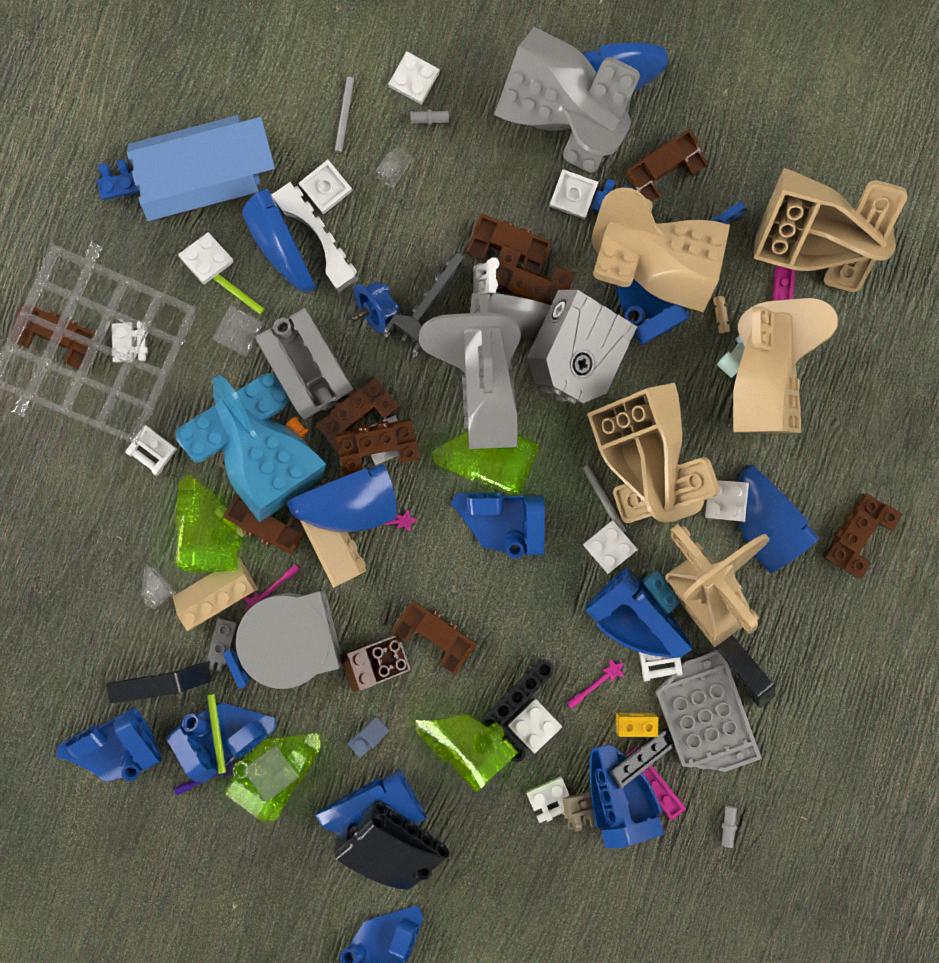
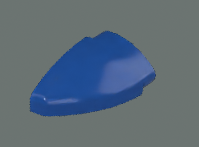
[582,43,668,91]
[242,190,317,293]
[286,464,397,533]
[737,464,819,573]
[585,568,692,658]
[590,745,664,848]
[315,769,426,834]

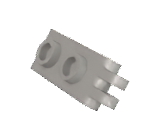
[207,617,238,672]

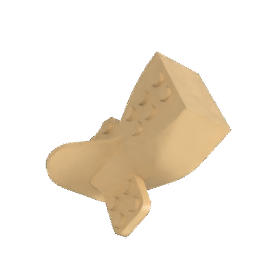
[754,168,907,292]
[592,188,730,312]
[733,298,838,434]
[587,383,720,523]
[665,524,770,647]

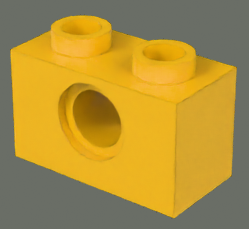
[616,713,658,737]

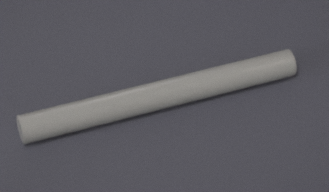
[335,77,354,153]
[582,464,627,532]

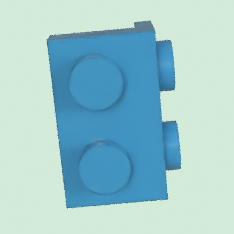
[642,571,681,614]

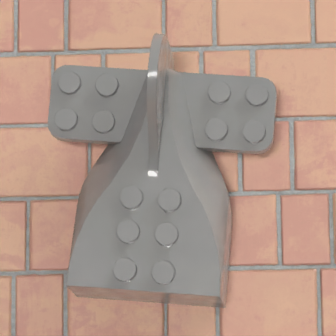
[494,27,640,173]
[419,294,521,449]

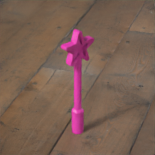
[383,510,417,531]
[244,564,300,611]
[567,659,624,709]

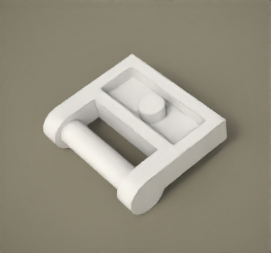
[473,258,499,295]
[126,425,177,476]
[639,652,683,682]

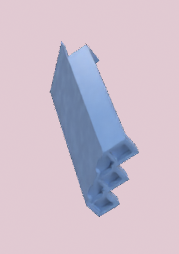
[127,115,275,221]

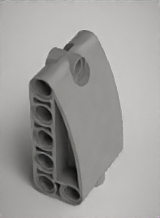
[255,307,354,419]

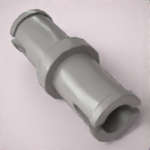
[410,109,449,125]
[721,805,738,848]

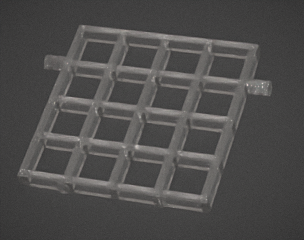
[0,243,197,445]

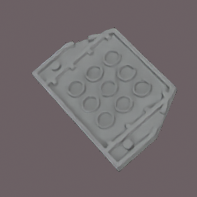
[655,650,762,772]

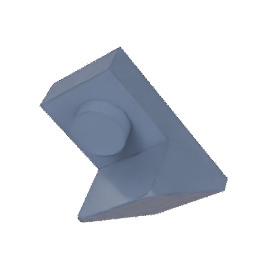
[347,716,389,758]

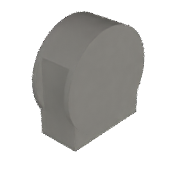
[236,589,343,689]

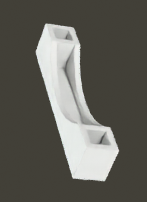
[272,182,357,292]

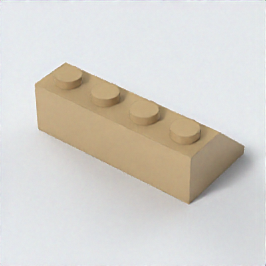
[300,520,367,588]
[173,557,259,631]

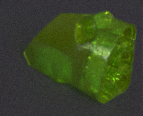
[432,432,539,496]
[174,474,242,573]
[414,714,518,792]
[224,733,322,822]

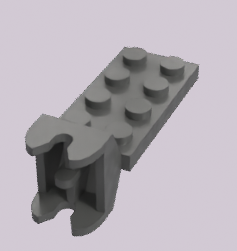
[383,253,464,358]

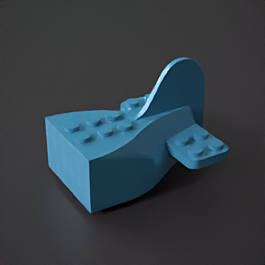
[176,373,326,522]

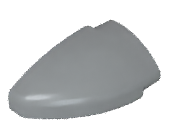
[470,292,551,339]

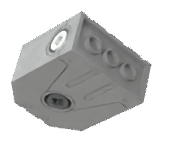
[527,290,637,404]

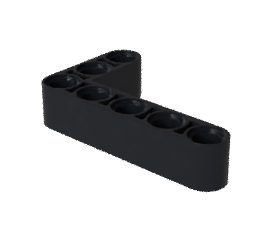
[700,629,776,708]
[481,659,554,762]
[106,662,212,704]

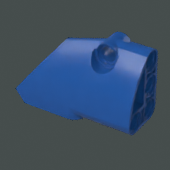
[616,278,690,345]
[450,492,545,559]
[166,702,276,783]
[57,707,162,782]
[340,905,424,963]

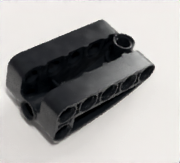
[334,800,449,890]

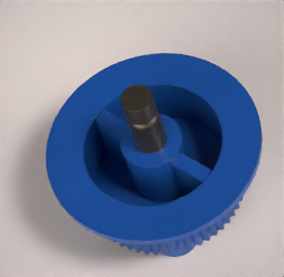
[349,282,399,333]

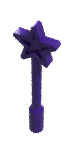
[174,761,241,795]

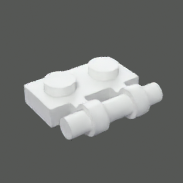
[112,322,148,363]
[526,776,570,823]

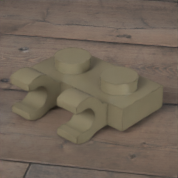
[563,791,595,832]

